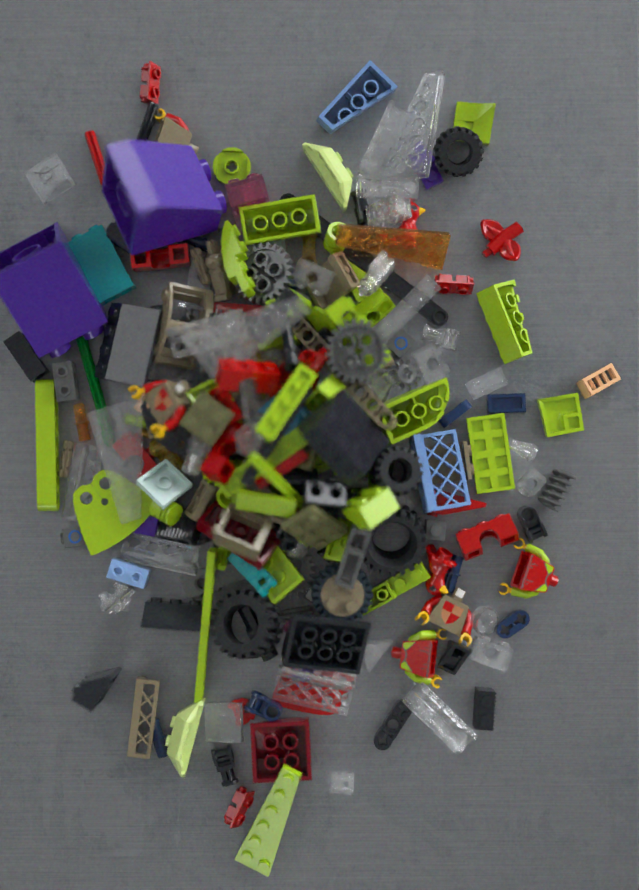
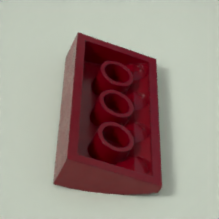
[196,499,281,571]

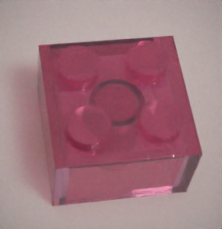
[225,173,269,215]

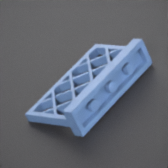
[409,429,471,514]

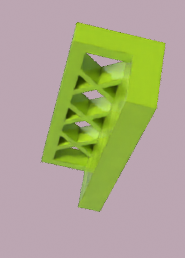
[254,364,317,443]

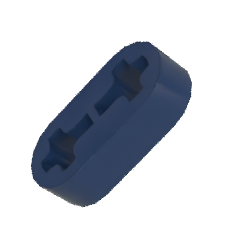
[438,399,472,428]
[496,609,530,639]

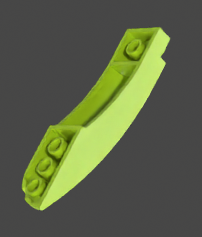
[276,377,450,474]

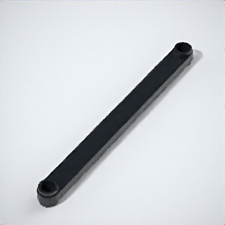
[280,193,448,327]

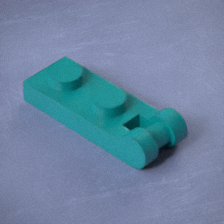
[227,553,278,597]

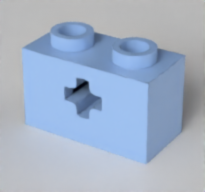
[106,557,152,589]

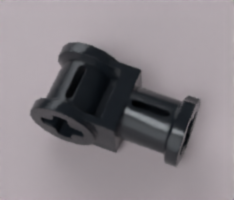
[211,745,239,787]

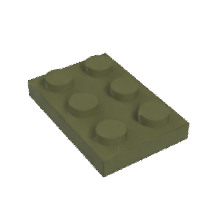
[281,504,349,550]

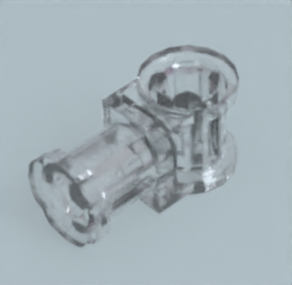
[420,323,461,351]

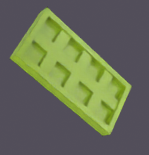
[466,413,515,494]

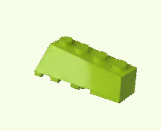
[476,279,532,364]

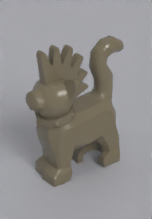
[205,239,243,302]

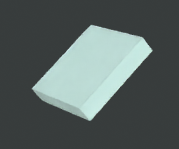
[136,459,192,509]

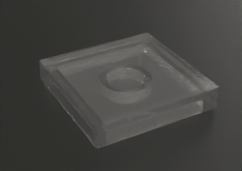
[204,702,244,743]

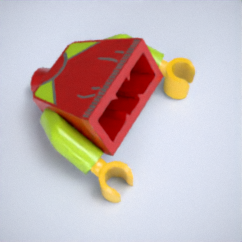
[498,538,558,599]
[391,628,447,688]

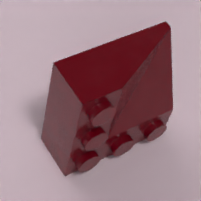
[250,717,312,783]

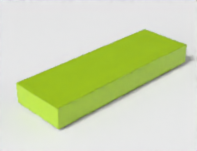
[236,489,297,518]

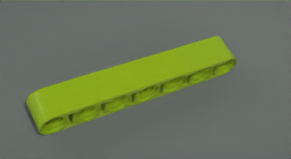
[35,379,60,511]

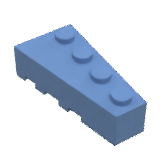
[316,60,398,134]

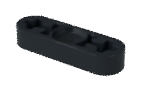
[374,699,413,750]

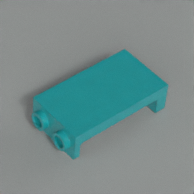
[68,224,136,306]

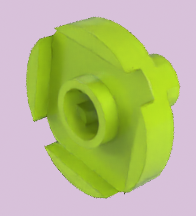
[213,147,251,187]

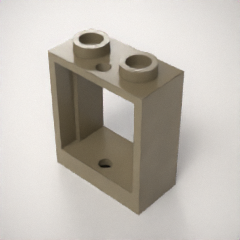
[211,502,274,561]

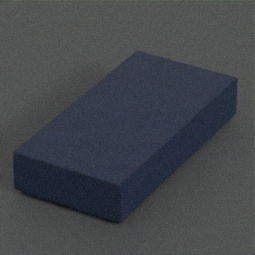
[486,393,526,414]

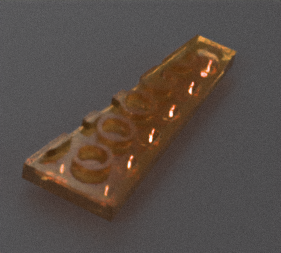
[335,224,451,270]

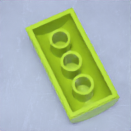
[238,194,321,246]

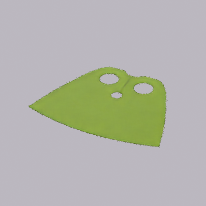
[73,470,153,556]

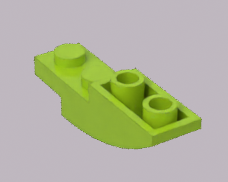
[221,220,256,298]
[362,562,431,616]

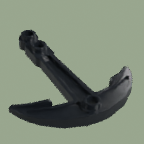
[141,343,217,456]

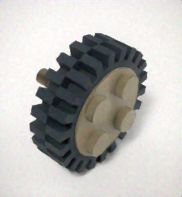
[311,562,373,620]

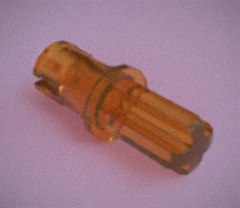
[73,403,91,442]

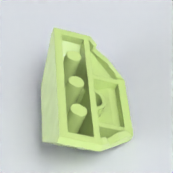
[302,142,353,213]
[165,698,206,777]

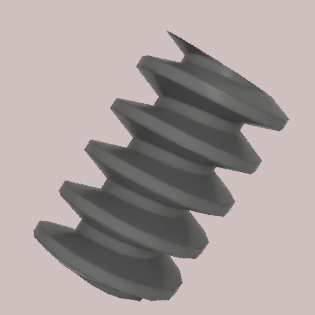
[538,469,576,512]

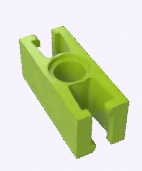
[343,286,396,335]

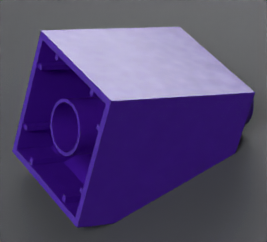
[102,139,227,255]
[0,222,108,358]

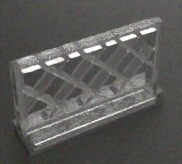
[272,657,357,716]

